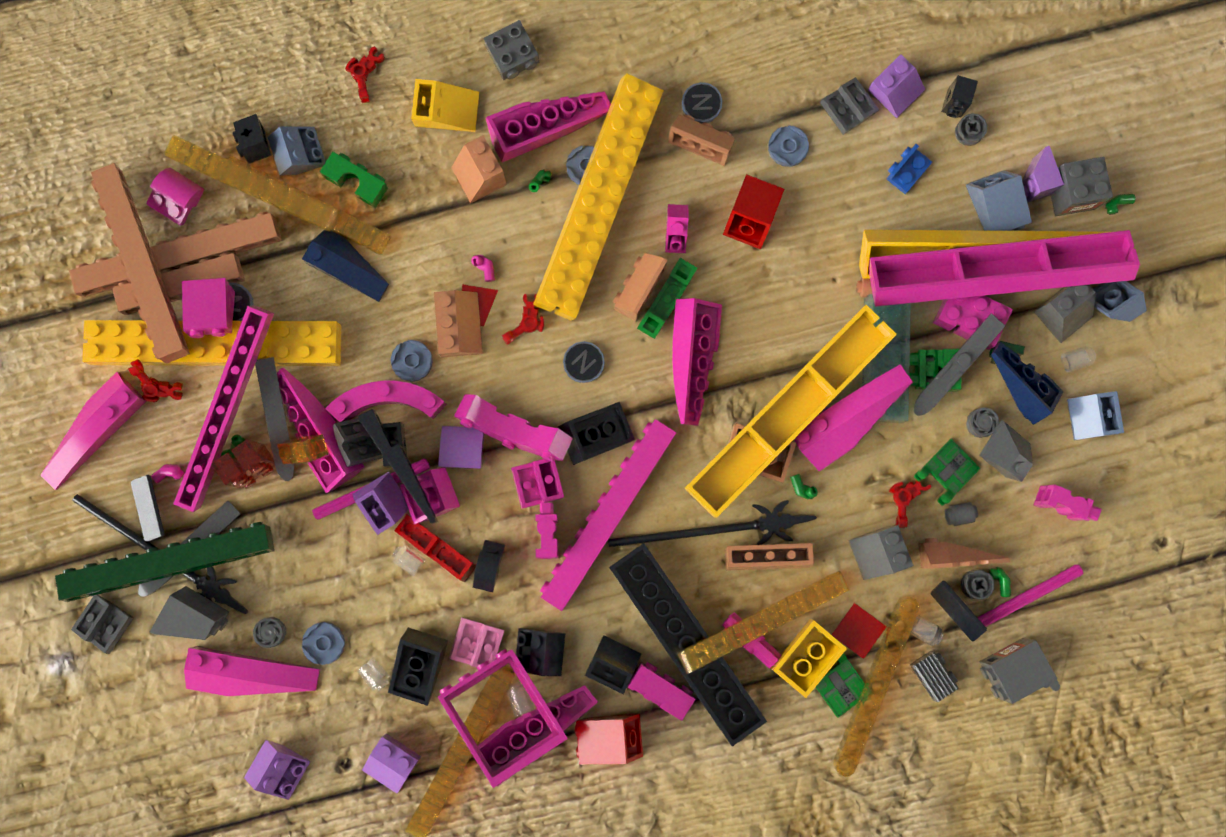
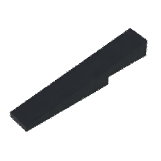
[357,409,438,524]

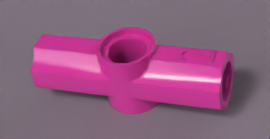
[722,612,782,669]

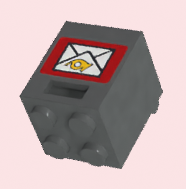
[1051,157,1113,217]
[979,638,1060,704]

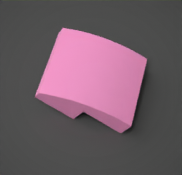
[449,617,504,667]

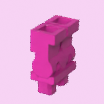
[1033,485,1102,521]
[535,503,559,559]

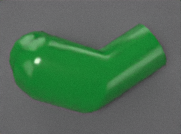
[529,169,551,192]
[1105,194,1136,215]
[220,435,245,462]
[790,474,818,500]
[989,567,1011,597]

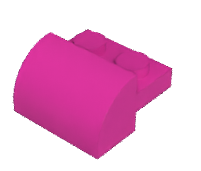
[146,168,204,226]
[511,459,564,509]

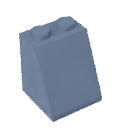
[966,170,1032,231]

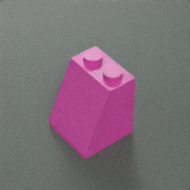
[182,278,235,338]

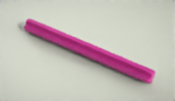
[312,459,430,520]
[977,565,1083,627]

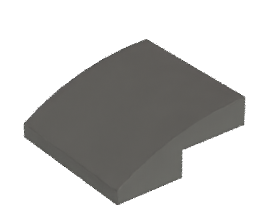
[820,77,879,135]
[333,418,383,467]
[71,595,134,654]

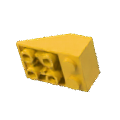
[411,79,480,132]

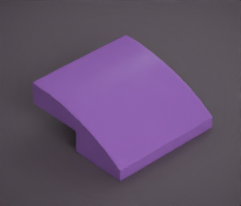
[438,426,484,469]

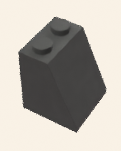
[1034,285,1096,343]
[848,525,914,580]
[150,586,229,640]

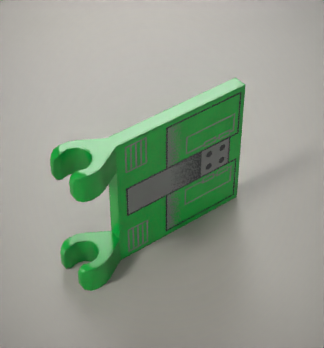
[914,439,980,506]
[816,653,871,718]

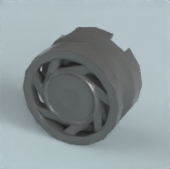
[955,113,988,146]
[966,407,999,438]
[961,570,994,600]
[253,617,286,648]

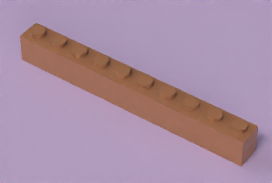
[91,163,190,364]
[69,212,282,298]

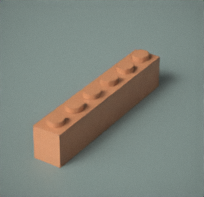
[112,252,245,315]

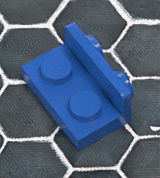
[887,144,932,194]

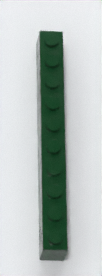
[55,522,275,602]

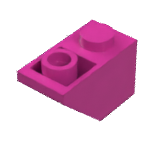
[665,204,689,253]

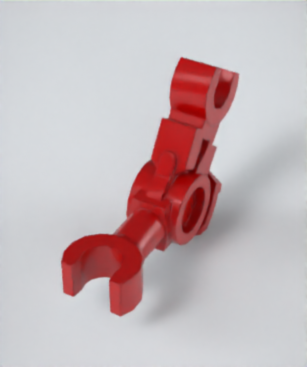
[345,46,385,103]
[502,294,544,345]
[128,359,183,403]
[889,480,932,528]

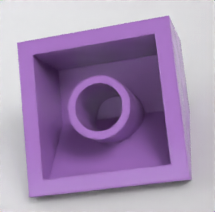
[868,54,925,118]
[1022,146,1064,203]
[362,733,421,794]

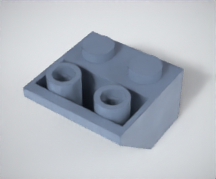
[267,126,326,175]
[1067,391,1124,440]

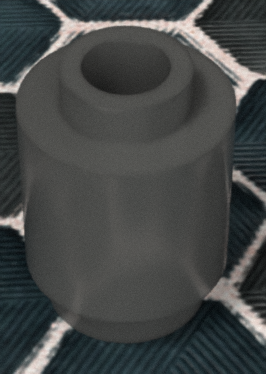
[945,502,978,526]

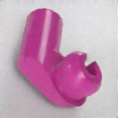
[471,255,495,282]
[151,464,184,483]

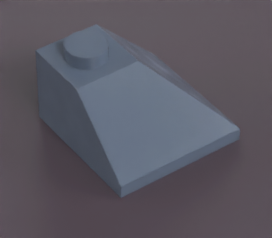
[1093,281,1147,322]

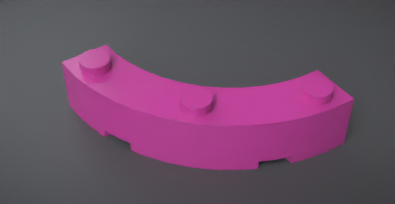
[325,381,447,422]
[454,394,573,462]

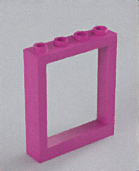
[438,649,568,788]

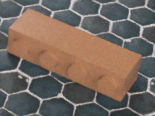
[725,543,814,571]

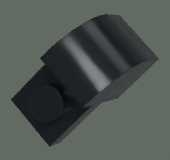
[473,540,505,592]

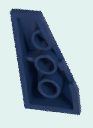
[302,228,389,302]
[991,342,1063,425]

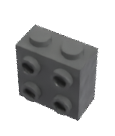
[483,20,539,80]

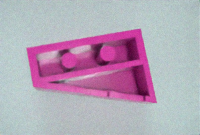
[628,662,695,721]

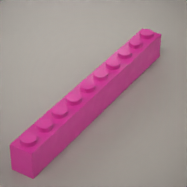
[174,305,274,512]
[540,419,676,611]

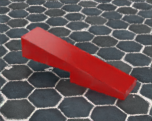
[394,514,476,582]

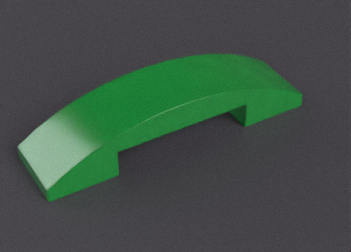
[637,258,698,339]

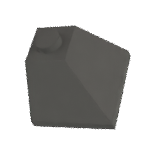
[979,421,1033,482]

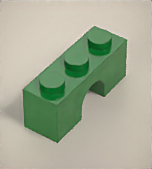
[320,151,388,209]

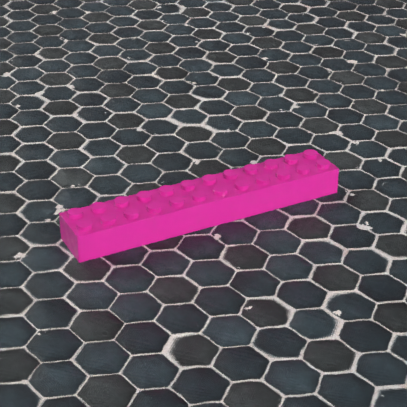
[869,230,1140,307]

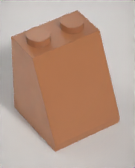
[451,135,507,203]

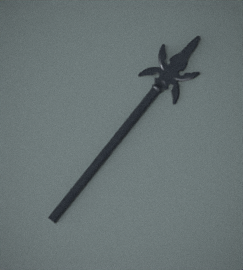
[72,494,248,614]
[608,500,817,547]

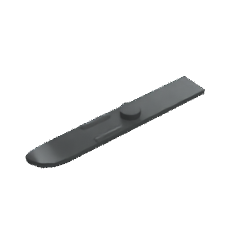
[914,313,1005,416]
[255,357,294,481]
[138,501,241,597]

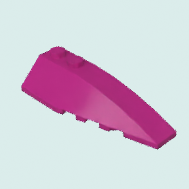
[486,91,611,163]
[672,298,722,426]
[794,364,913,471]
[277,368,365,494]
[41,372,146,490]
[184,646,320,696]
[471,685,598,788]

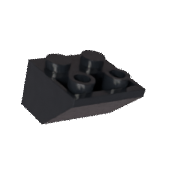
[516,628,566,676]
[585,635,642,695]

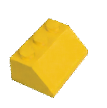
[770,619,847,698]

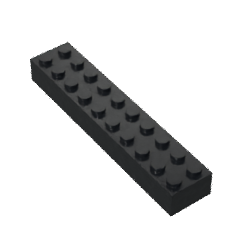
[609,543,767,746]

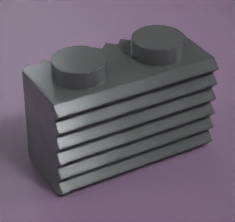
[910,651,958,702]

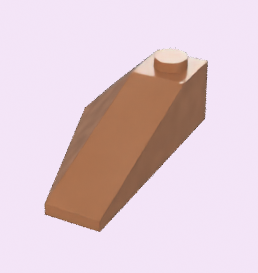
[919,538,1010,569]

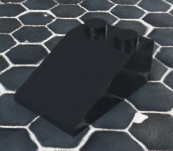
[558,402,635,465]
[388,627,448,706]

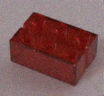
[211,439,275,489]

